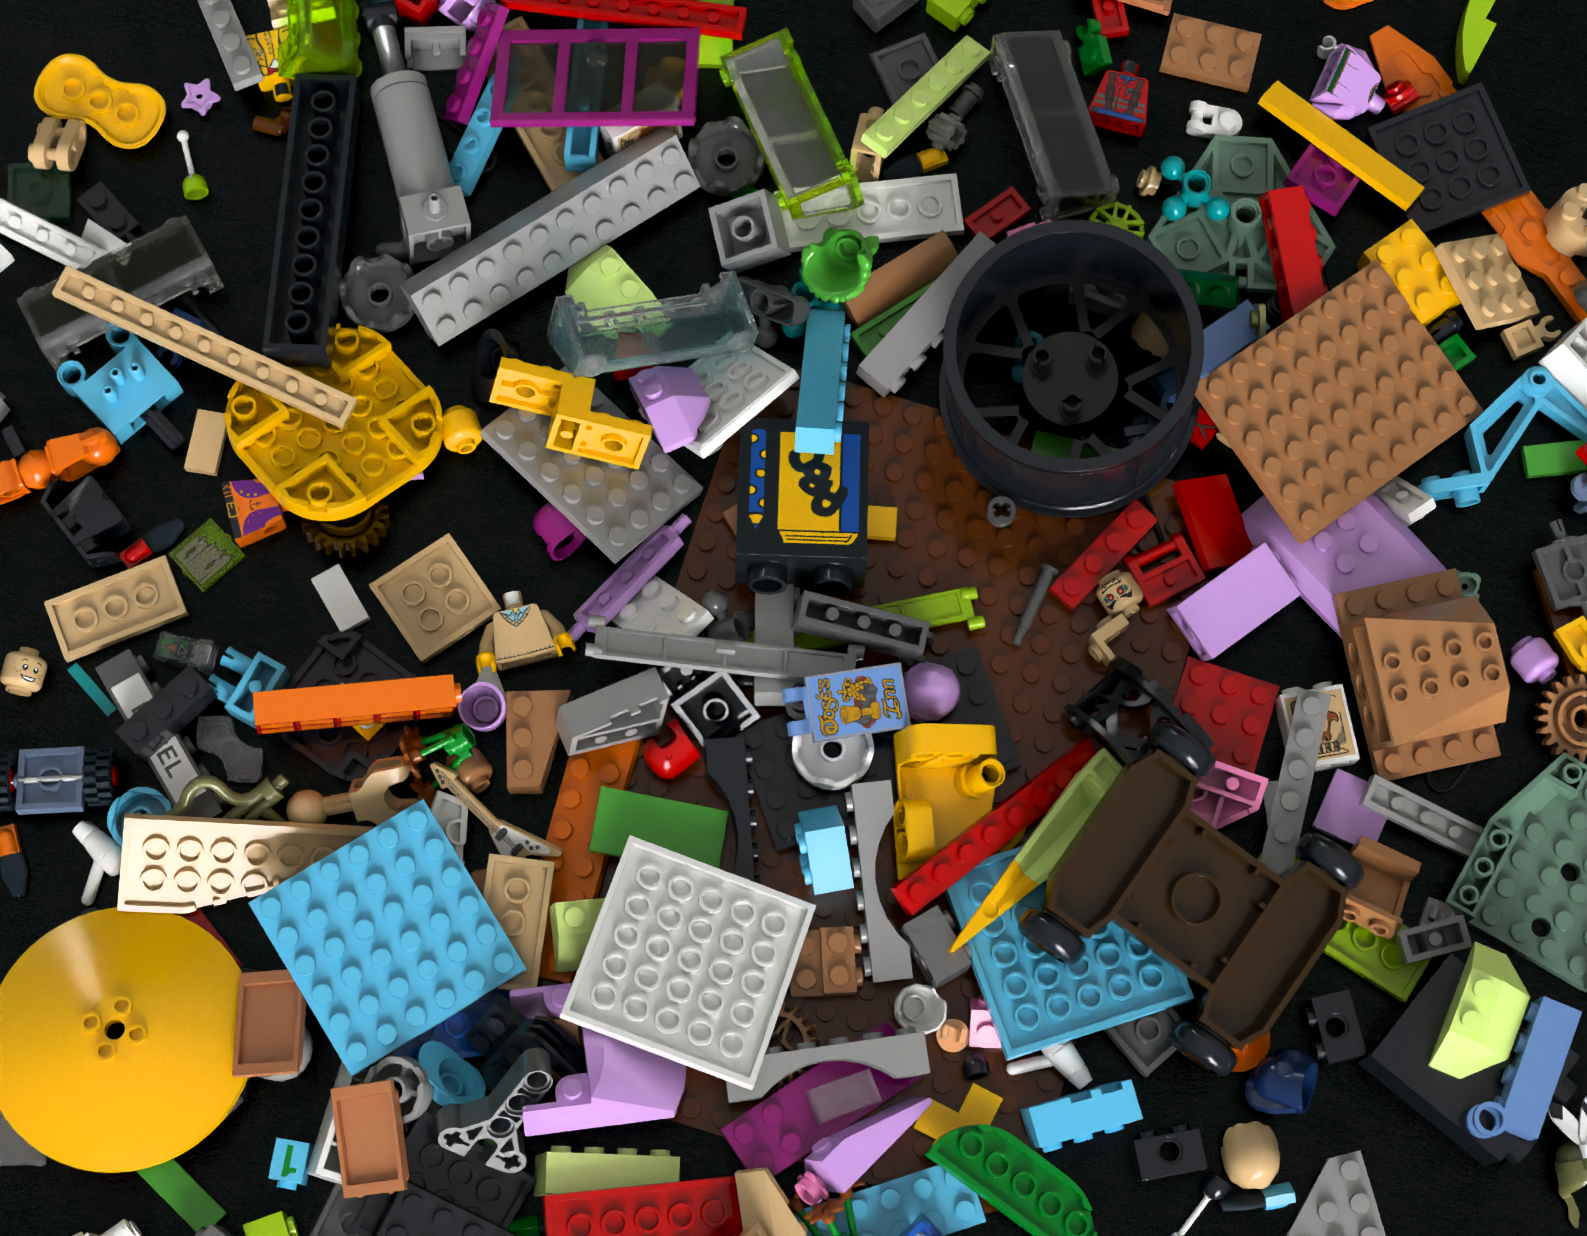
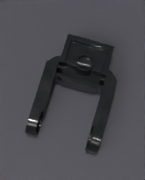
[464,996,587,1146]

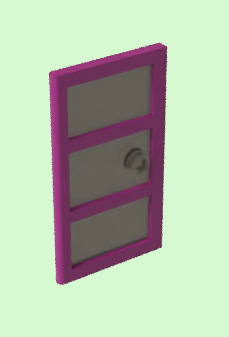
[489,28,701,127]

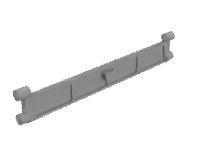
[585,614,865,681]

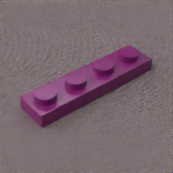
[444,3,510,125]

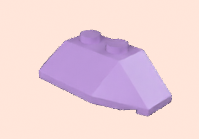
[628,366,711,454]

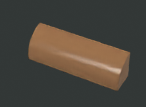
[842,230,958,329]

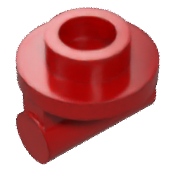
[1383,79,1420,116]

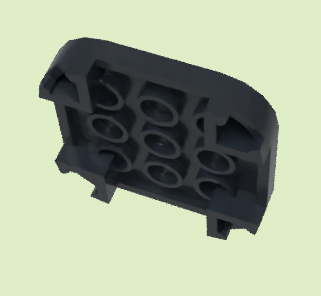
[278,630,422,785]

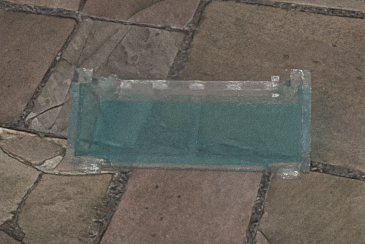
[546,270,759,378]

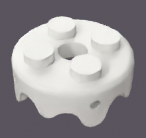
[792,719,874,790]

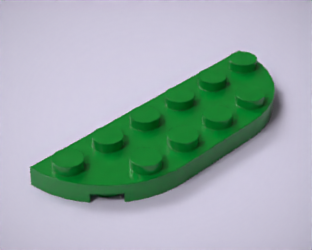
[924,1124,1097,1236]

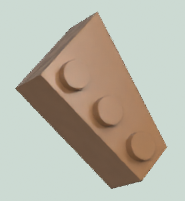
[506,690,573,795]

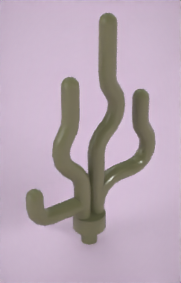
[165,773,290,822]

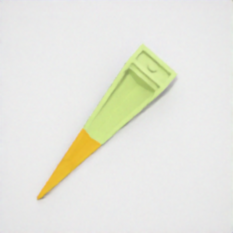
[948,748,1123,953]

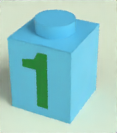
[268,1138,314,1191]

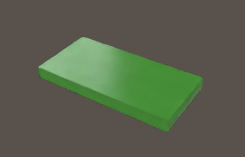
[588,786,729,868]

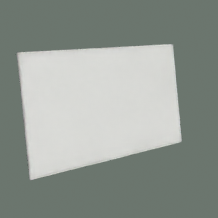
[81,218,135,270]

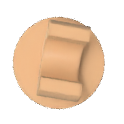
[936,1019,969,1053]

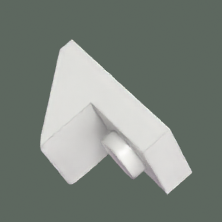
[1373,476,1436,527]

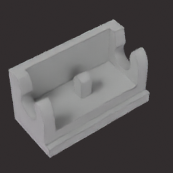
[404,26,468,71]

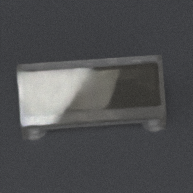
[988,30,1120,222]
[16,214,224,372]

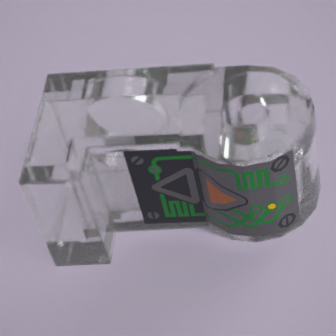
[152,632,220,675]

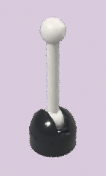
[1171,1171,1232,1236]

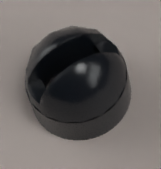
[963,1053,991,1080]

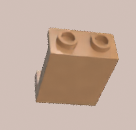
[1343,835,1421,940]

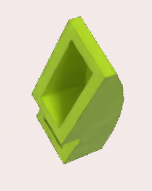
[1455,0,1496,85]

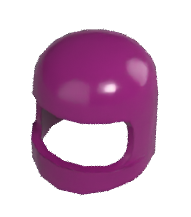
[533,502,586,561]

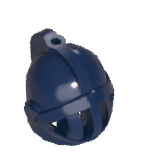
[1244,1048,1318,1115]

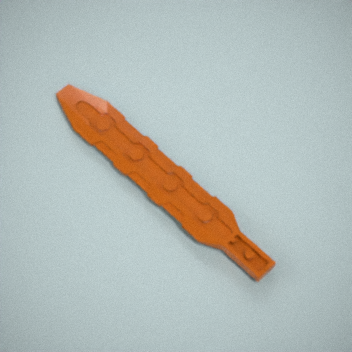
[1369,25,1587,324]

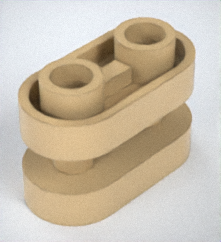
[28,117,87,171]

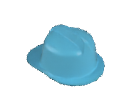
[418,1040,486,1106]

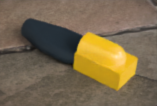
[881,147,949,180]

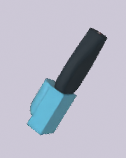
[1219,1182,1296,1212]

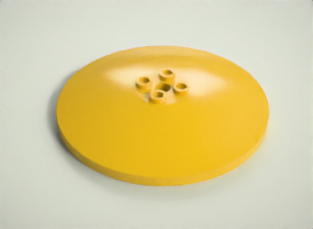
[0,907,248,1173]

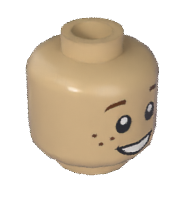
[0,647,47,697]

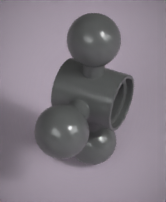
[702,590,755,642]

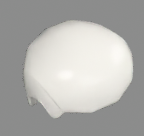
[894,983,947,1034]

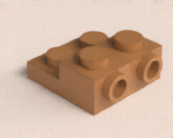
[790,926,863,999]

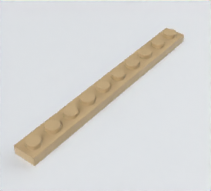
[52,265,357,430]

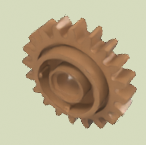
[1534,674,1587,763]

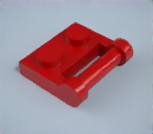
[1122,531,1206,609]

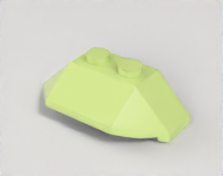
[565,245,673,341]
[1428,942,1530,1079]

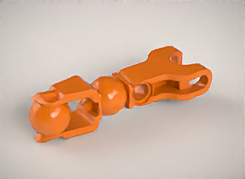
[0,427,120,505]

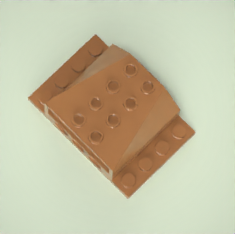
[1332,568,1510,781]

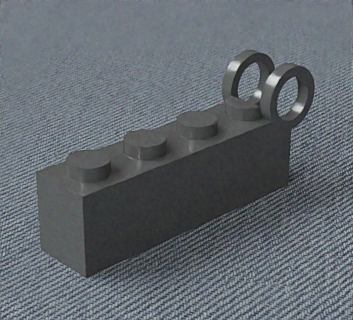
[791,590,935,667]

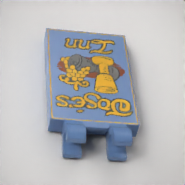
[781,662,911,743]

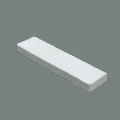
[0,198,107,278]

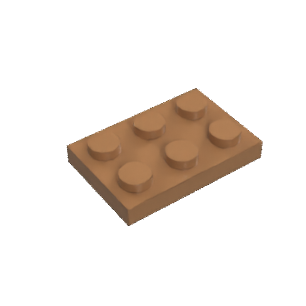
[1159,13,1262,93]

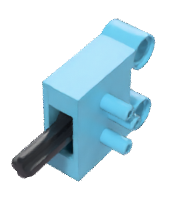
[57,323,185,450]

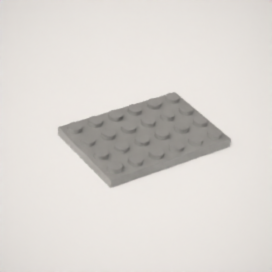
[480,363,703,564]

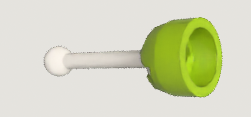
[177,130,209,200]

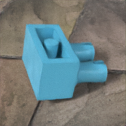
[208,646,292,729]

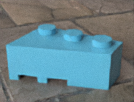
[1020,1079,1143,1153]

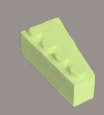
[534,1146,680,1197]

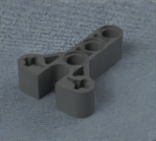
[437,1047,553,1173]

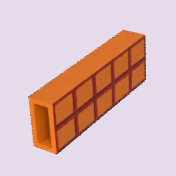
[252,674,462,735]

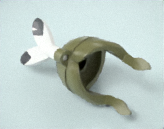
[1548,1095,1587,1228]

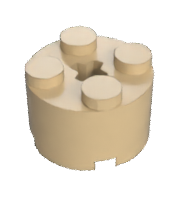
[1543,183,1587,257]

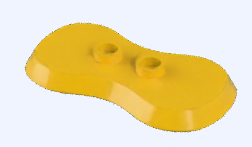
[34,54,166,149]

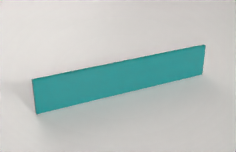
[67,662,117,717]

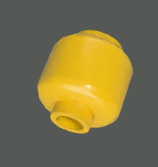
[442,405,482,454]

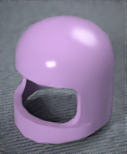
[458,682,507,732]

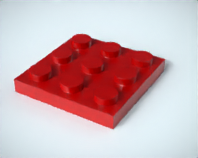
[1167,656,1280,773]

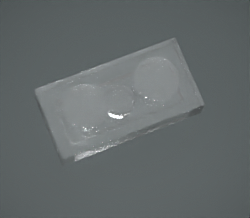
[805,1069,882,1125]

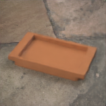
[232,969,306,1078]
[330,1079,409,1198]

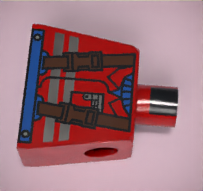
[1085,60,1148,137]

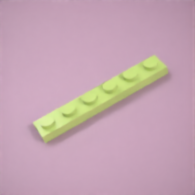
[861,35,991,159]

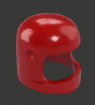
[643,717,701,779]

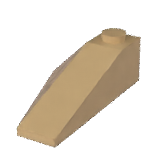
[735,1167,808,1236]

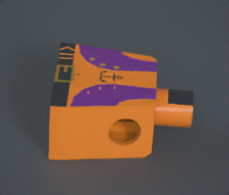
[221,479,288,548]

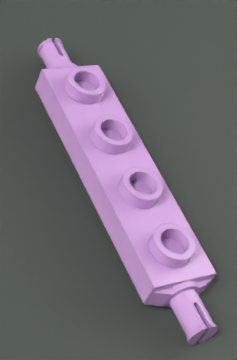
[567,513,692,644]

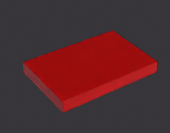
[1172,474,1253,573]

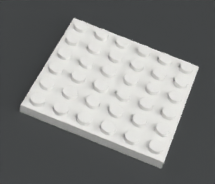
[559,835,816,1090]

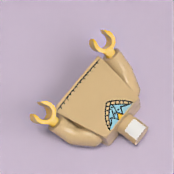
[476,591,576,674]

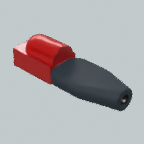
[120,518,185,569]

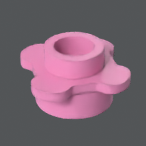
[795,1171,829,1206]

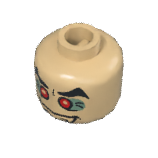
[1096,569,1144,618]

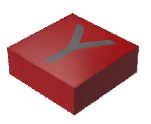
[1190,407,1219,450]

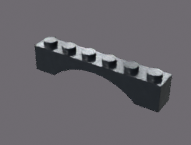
[703,737,761,884]

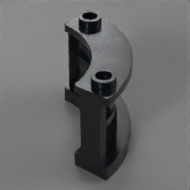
[1063,656,1214,766]

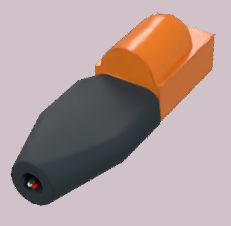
[0,823,28,897]

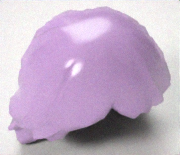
[904,661,961,724]

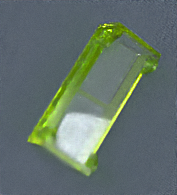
[719,28,865,220]

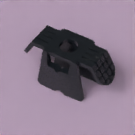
[40,476,131,568]

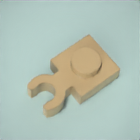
[1500,316,1561,361]

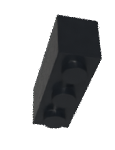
[115,665,218,762]

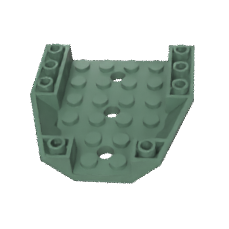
[1445,752,1587,992]

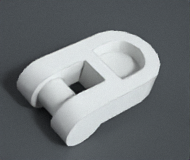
[1186,100,1242,139]

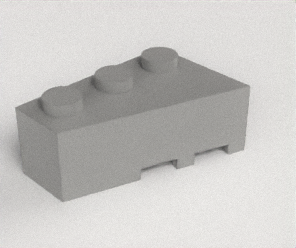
[555,667,669,756]

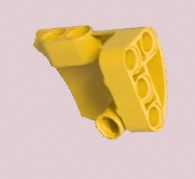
[893,723,1005,880]

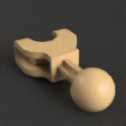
[286,756,419,826]

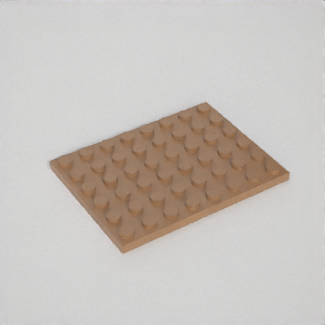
[1195,259,1484,545]

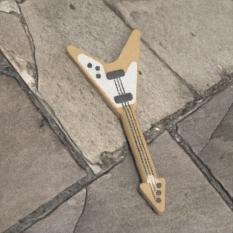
[430,762,563,858]

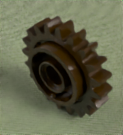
[301,498,390,558]

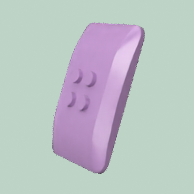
[1241,493,1446,639]

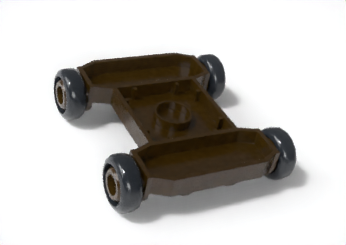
[1017,721,1365,1076]

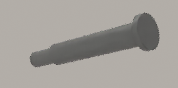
[1011,564,1059,647]

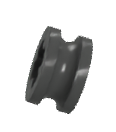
[986,496,1016,528]

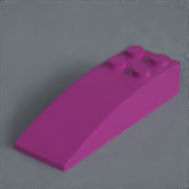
[721,1021,924,1178]

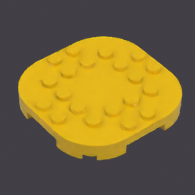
[224,323,443,521]

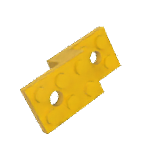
[489,357,653,470]

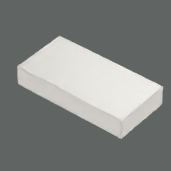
[311,564,370,632]

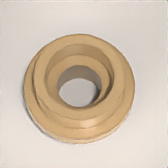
[1136,166,1162,196]

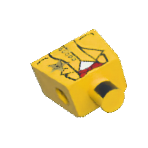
[246,25,303,102]

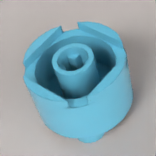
[107,787,174,847]

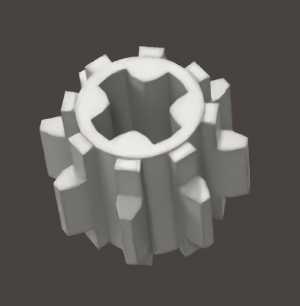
[926,112,967,152]

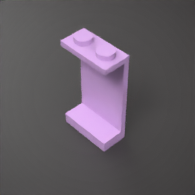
[1166,542,1301,661]

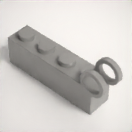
[754,584,805,720]

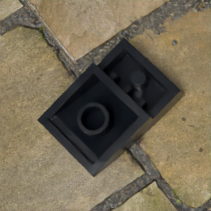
[650,631,761,748]

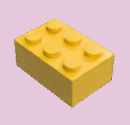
[1356,219,1461,328]

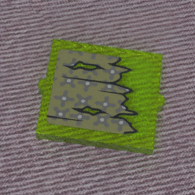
[168,518,246,592]

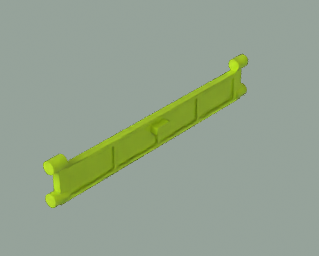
[744,586,985,650]

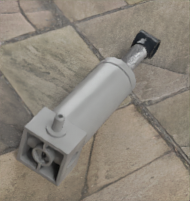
[361,0,471,265]

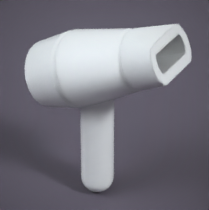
[72,821,122,906]
[1006,1041,1093,1090]

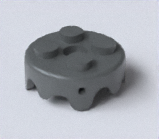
[688,116,765,197]
[340,254,415,333]

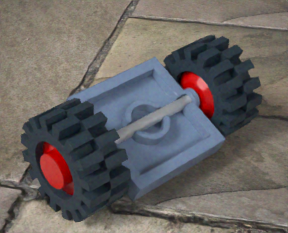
[0,746,121,815]

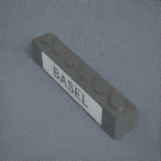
[95,649,228,818]

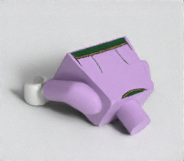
[1309,35,1386,120]

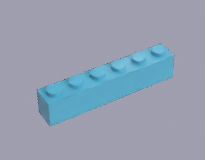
[795,309,851,455]

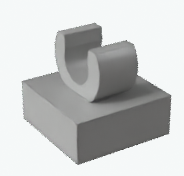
[1417,897,1457,926]

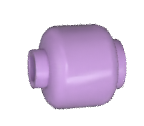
[1510,636,1559,684]

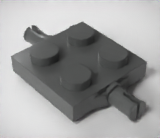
[1531,519,1587,620]

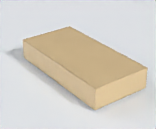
[184,409,227,476]

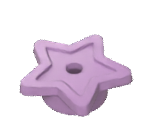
[181,78,221,116]

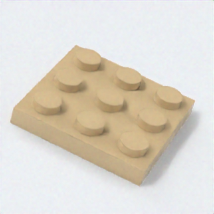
[1433,234,1541,330]
[369,533,502,664]

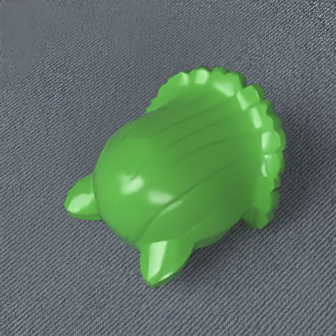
[800,227,879,304]

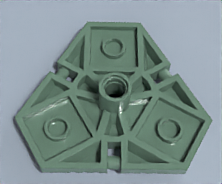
[1147,135,1336,294]

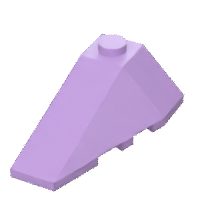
[804,1096,933,1193]

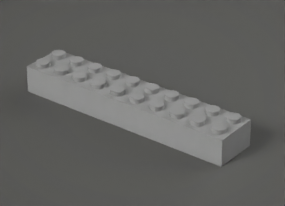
[399,126,701,346]

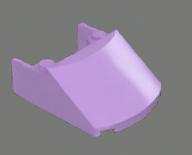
[509,983,686,1136]

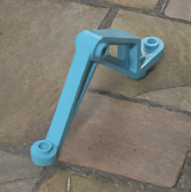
[1417,366,1587,508]

